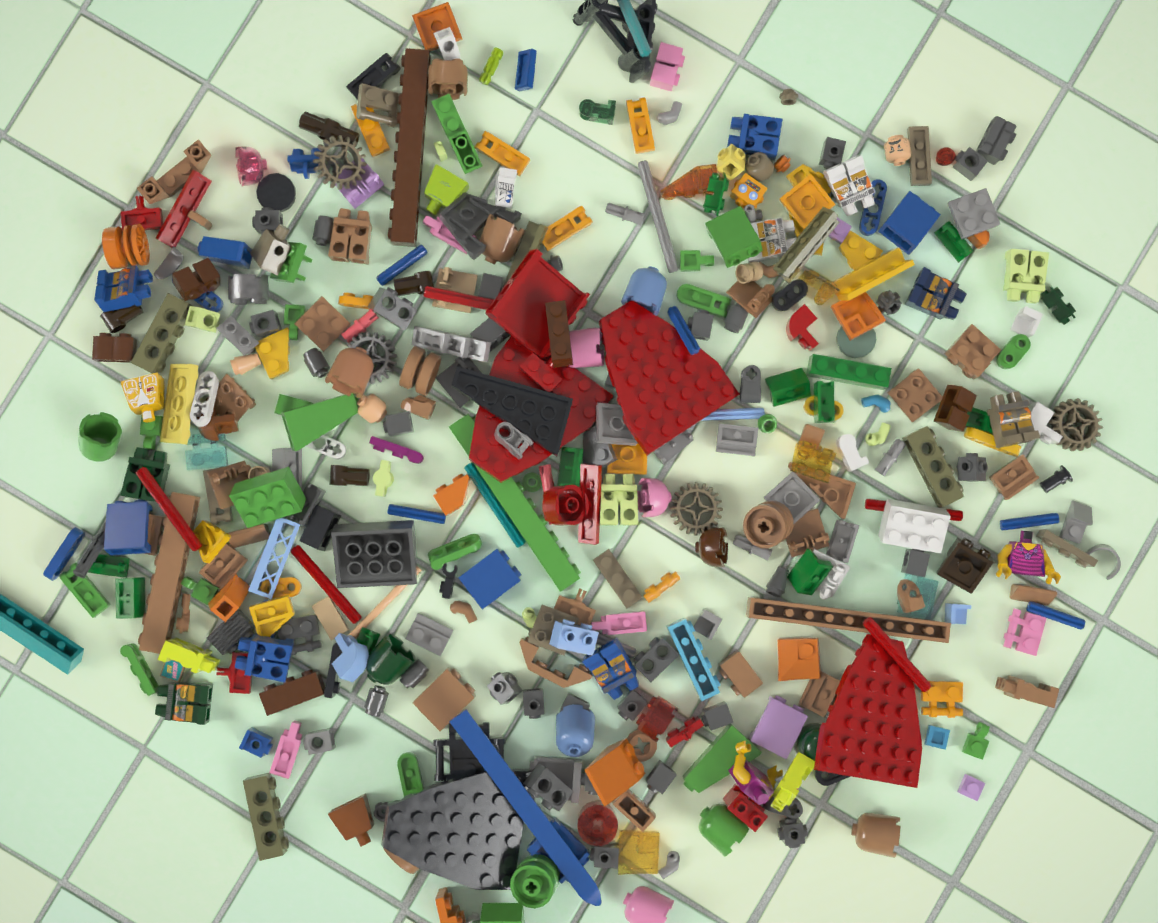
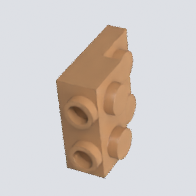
[944,324,1001,380]

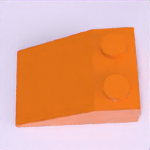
[584,738,646,806]

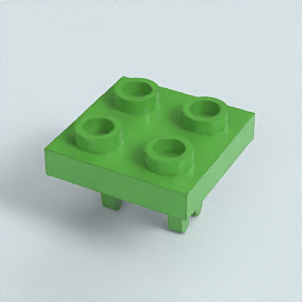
[270,242,313,283]

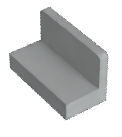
[272,448,302,488]

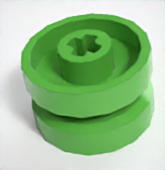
[510,854,560,909]

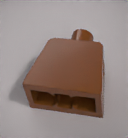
[328,793,374,847]

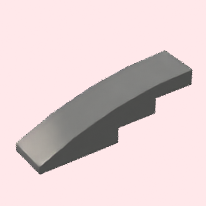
[411,326,491,362]

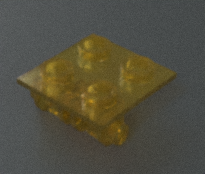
[798,269,840,305]
[790,440,837,483]

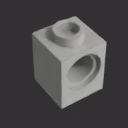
[303,728,336,755]

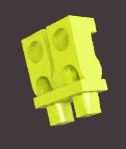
[157,637,220,673]
[771,752,815,812]

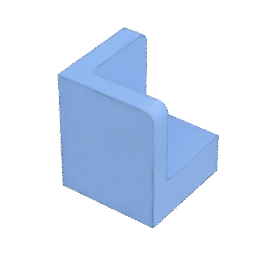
[944,603,971,624]

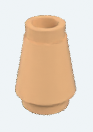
[230,353,261,375]

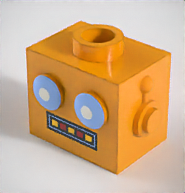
[729,173,768,209]

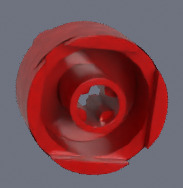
[542,485,589,526]

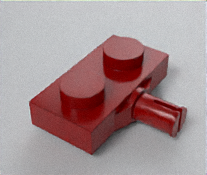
[120,196,163,230]
[520,352,562,393]
[216,652,252,694]
[665,716,704,748]

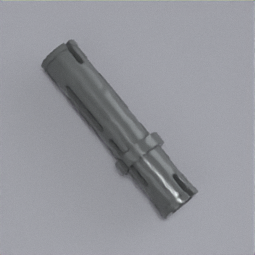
[73,522,106,579]

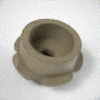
[779,89,799,106]

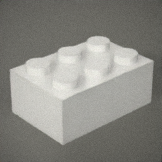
[878,499,951,553]

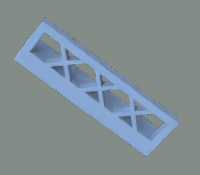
[248,517,300,599]

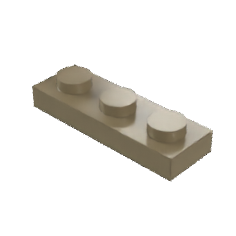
[907,126,932,186]
[1036,529,1099,568]
[593,549,643,609]

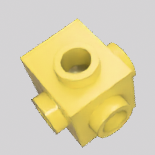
[717,144,746,181]

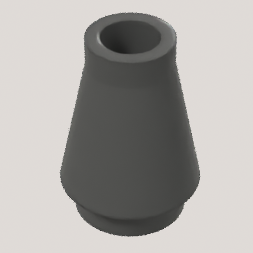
[766,566,789,597]

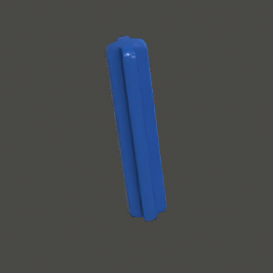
[376,244,428,286]
[667,306,700,355]
[387,504,446,524]
[999,513,1060,531]
[1026,601,1086,630]

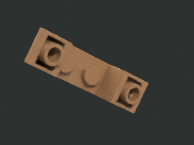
[137,139,212,204]
[519,636,593,688]

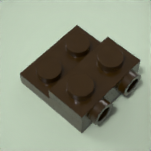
[936,537,994,594]

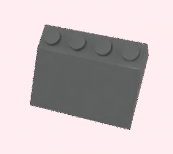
[331,520,417,588]

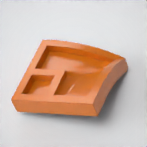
[831,292,886,341]
[777,638,821,681]

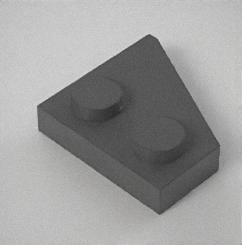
[583,426,618,468]

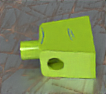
[424,164,469,216]

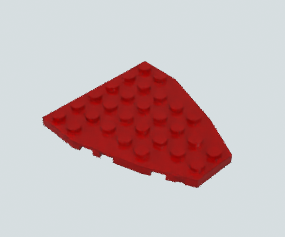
[599,300,740,456]
[469,336,614,483]
[814,634,922,788]

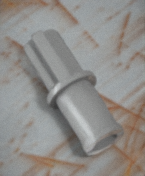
[605,203,645,226]
[874,439,906,477]
[733,534,773,561]

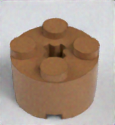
[428,58,468,100]

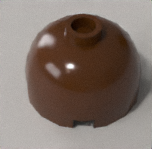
[695,527,728,567]

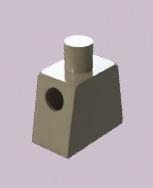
[250,224,291,276]

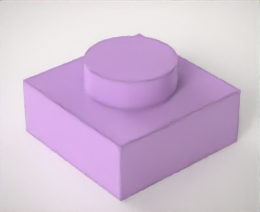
[828,218,852,244]
[957,774,986,802]

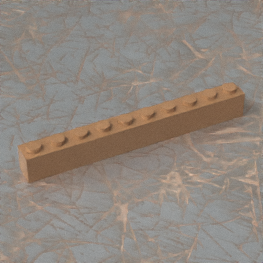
[746,597,951,643]

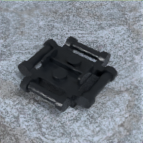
[433,722,506,781]

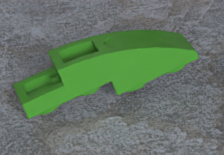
[431,94,483,174]

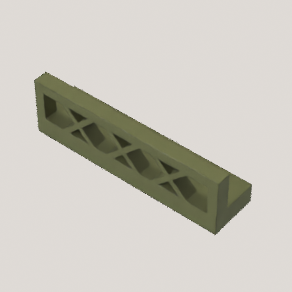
[773,207,840,284]
[503,221,548,287]

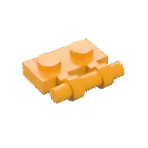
[643,571,680,603]
[921,681,963,718]

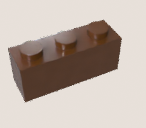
[545,300,573,368]
[259,669,325,716]

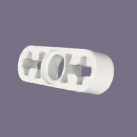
[190,371,219,427]
[305,435,347,459]

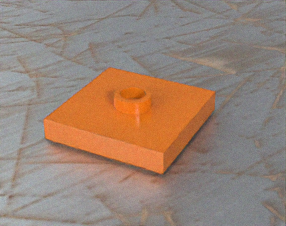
[412,2,463,52]

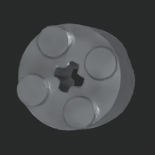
[227,274,269,305]

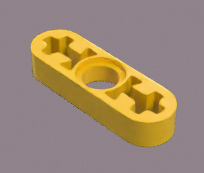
[964,427,1021,457]

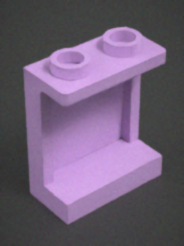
[748,695,808,760]

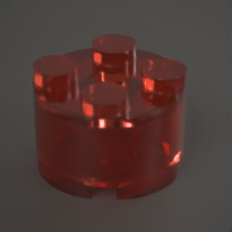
[635,695,679,742]
[577,800,618,846]

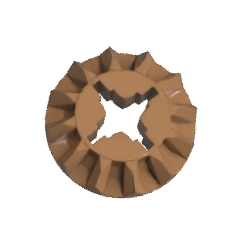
[627,729,657,762]

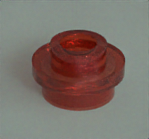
[936,147,956,166]

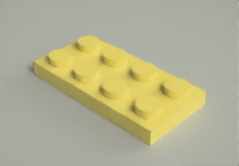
[160,364,199,445]

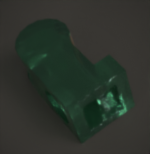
[579,99,616,125]

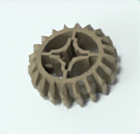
[313,135,367,190]
[1048,398,1103,452]
[669,482,723,536]

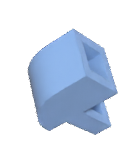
[332,633,369,682]

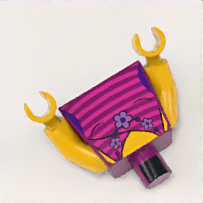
[996,530,1061,584]
[728,741,783,805]

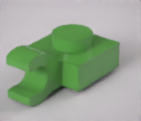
[680,250,714,272]
[284,304,306,340]
[140,415,163,450]
[181,576,219,605]
[962,722,990,760]

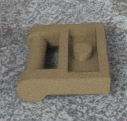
[356,83,399,128]

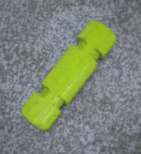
[479,47,503,85]

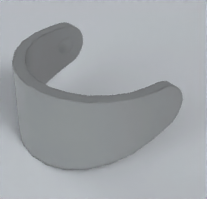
[153,246,184,280]
[1086,544,1121,580]

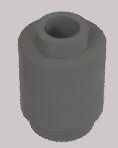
[312,215,334,246]
[724,303,748,334]
[303,348,330,378]
[400,659,429,689]
[364,685,389,717]

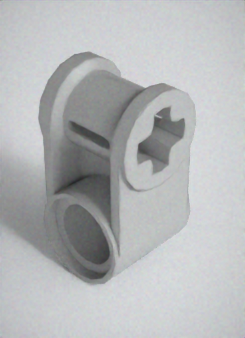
[494,422,533,459]

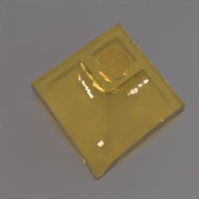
[618,830,660,875]

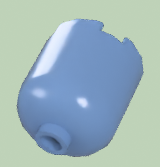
[621,266,667,316]
[556,704,595,757]

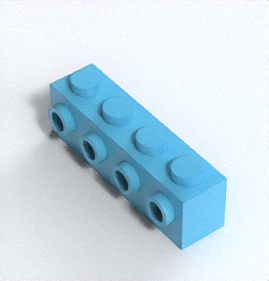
[666,618,721,701]

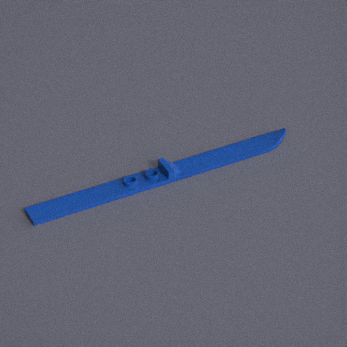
[449,709,602,906]

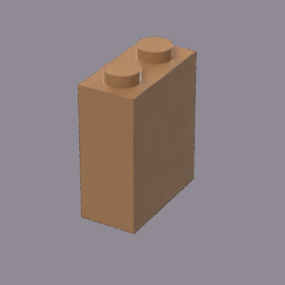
[412,667,476,731]

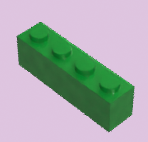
[806,354,892,390]

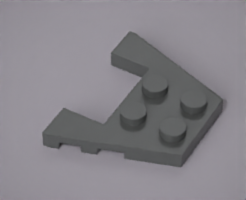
[439,192,522,260]

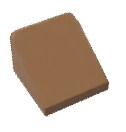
[798,424,825,450]

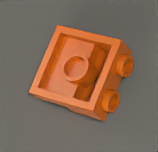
[435,887,466,923]

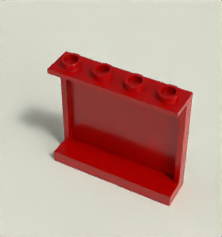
[485,249,590,358]

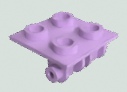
[335,159,385,209]

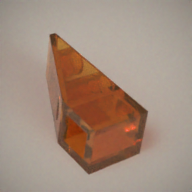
[659,164,717,200]

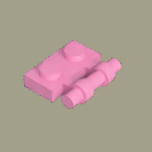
[1003,608,1047,656]

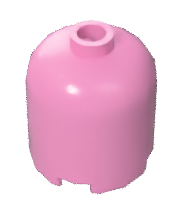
[569,327,605,368]
[623,886,674,923]

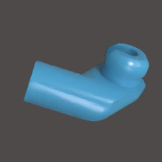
[861,394,891,413]

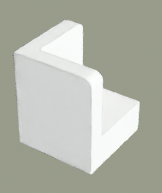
[1010,306,1044,338]

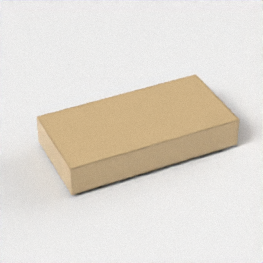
[311,596,349,640]

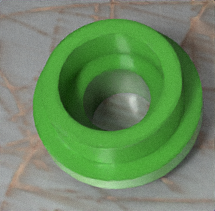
[757,414,777,433]
[522,472,542,492]

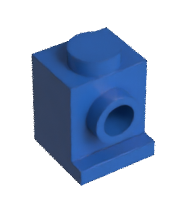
[239,727,274,758]

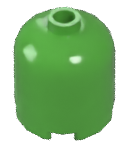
[78,412,122,462]
[699,803,749,857]

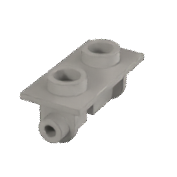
[216,316,259,356]

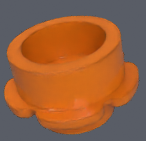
[773,155,791,173]

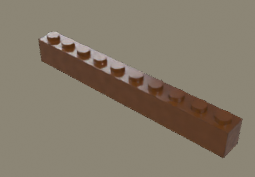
[388,48,431,247]

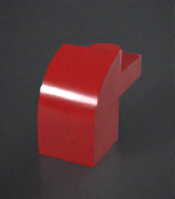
[786,304,819,351]

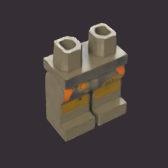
[987,391,1040,448]

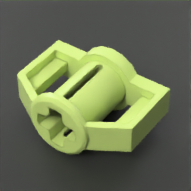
[373,460,394,497]

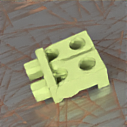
[1003,249,1049,304]
[600,474,639,526]

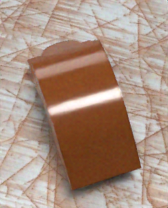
[197,406,239,441]

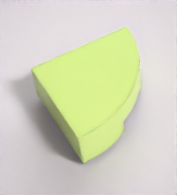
[433,141,448,162]

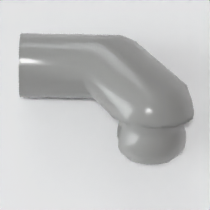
[657,101,683,125]
[744,204,763,223]
[658,851,680,879]

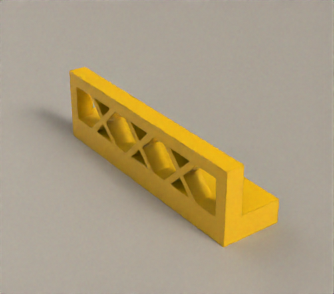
[831,248,915,300]

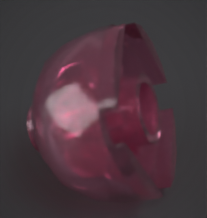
[235,146,267,187]

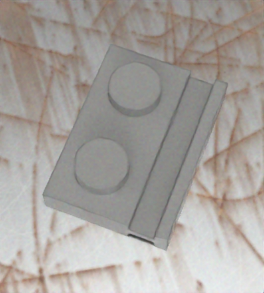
[715,423,758,457]
[405,613,454,657]

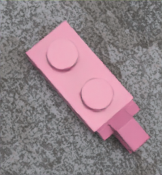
[423,215,477,255]
[591,611,647,635]
[269,720,303,779]

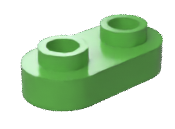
[996,334,1031,369]

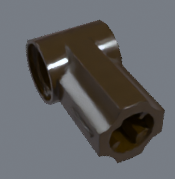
[393,271,434,297]
[100,304,144,334]
[329,465,370,486]

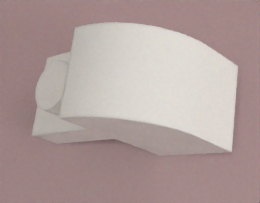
[1029,402,1063,445]

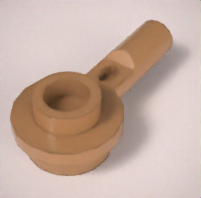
[176,594,191,634]

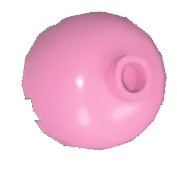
[637,478,672,517]

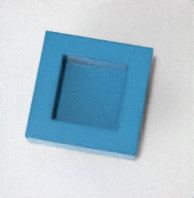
[924,725,950,750]

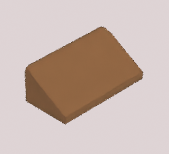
[228,524,270,548]
[1010,584,1057,605]

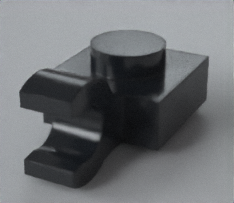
[439,563,458,599]

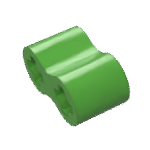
[274,394,312,415]

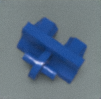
[287,148,327,179]

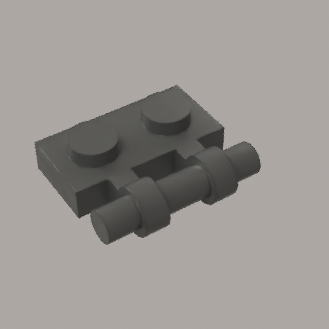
[277,614,322,656]

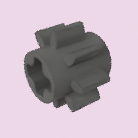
[876,290,902,315]

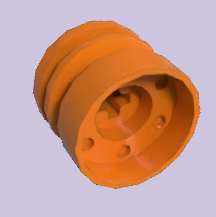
[102,224,150,269]

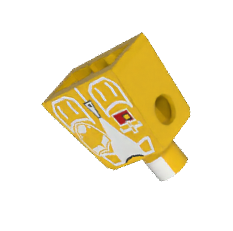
[121,372,165,423]

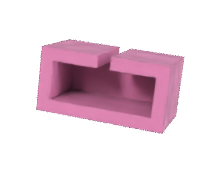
[649,42,685,92]

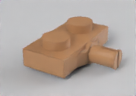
[554,588,596,625]

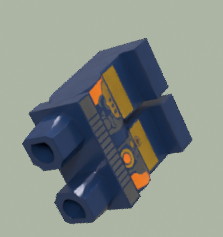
[904,267,967,320]

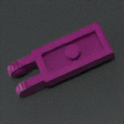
[369,436,424,464]

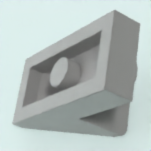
[1059,500,1093,544]

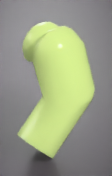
[865,423,891,446]
[522,607,537,628]

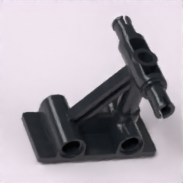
[572,0,658,83]

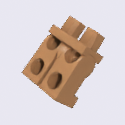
[328,208,372,265]
[995,675,1059,708]

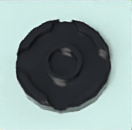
[256,173,296,212]

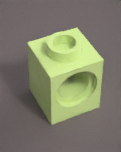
[185,306,220,333]

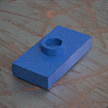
[515,48,537,92]

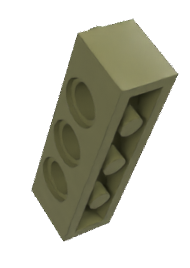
[131,293,194,374]
[902,426,964,508]
[243,773,289,861]

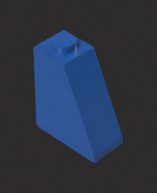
[198,236,252,269]

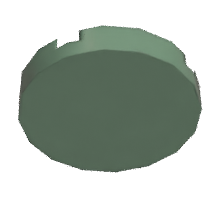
[836,326,877,359]

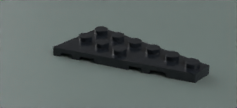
[451,366,573,457]

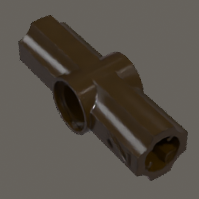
[298,111,360,147]

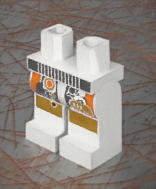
[823,155,875,216]
[748,217,796,263]

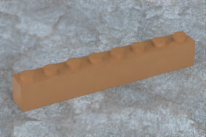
[138,492,201,654]

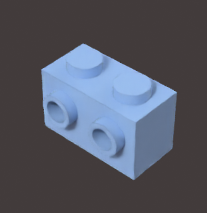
[549,619,599,656]

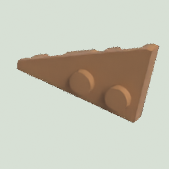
[788,462,856,519]

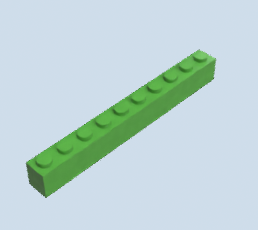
[449,414,581,592]

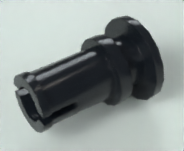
[1039,465,1073,493]

